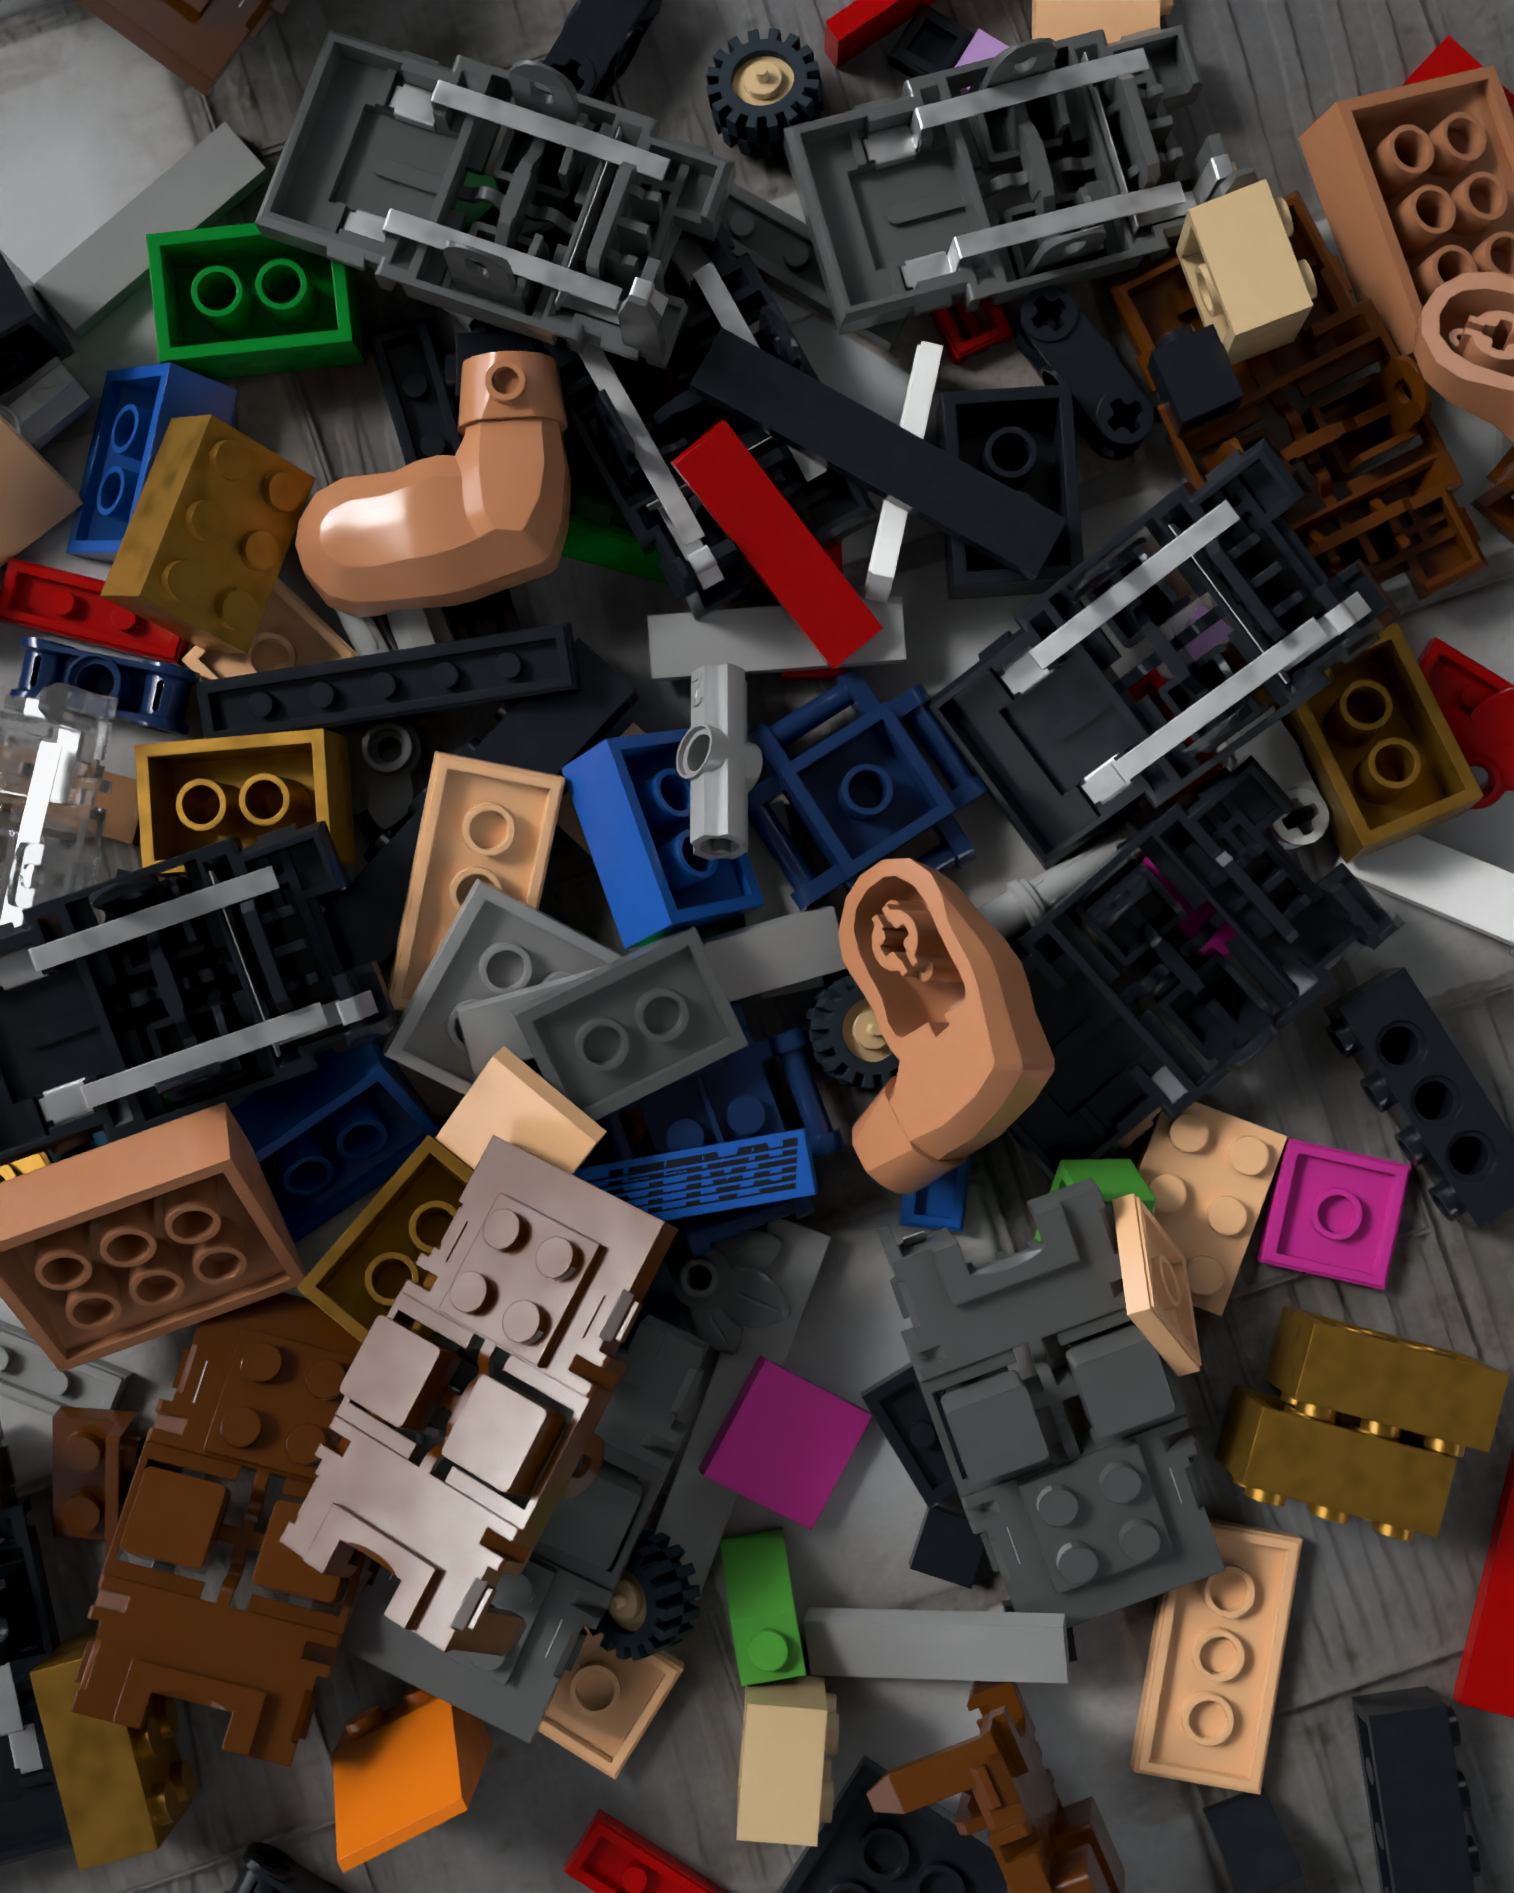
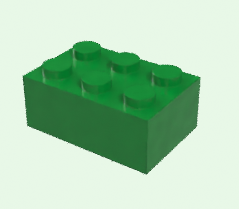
[146,223,366,380]

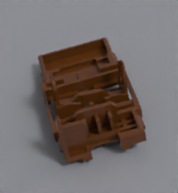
[1107,190,1489,601]

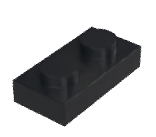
[860,1362,966,1508]

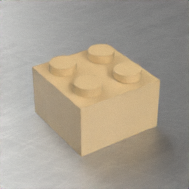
[1176,179,1317,366]
[736,1670,839,1847]

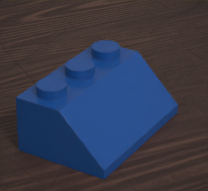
[66,363,237,564]
[561,728,765,950]
[230,1038,442,1244]

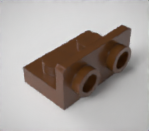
[52,1406,146,1557]

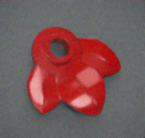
[1440,688,1514,809]

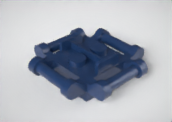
[747,667,989,911]
[595,1000,846,1257]

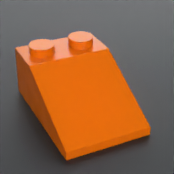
[332,1686,492,1873]

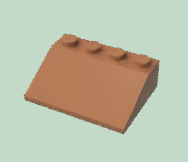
[1298,65,1514,370]
[0,1102,307,1372]

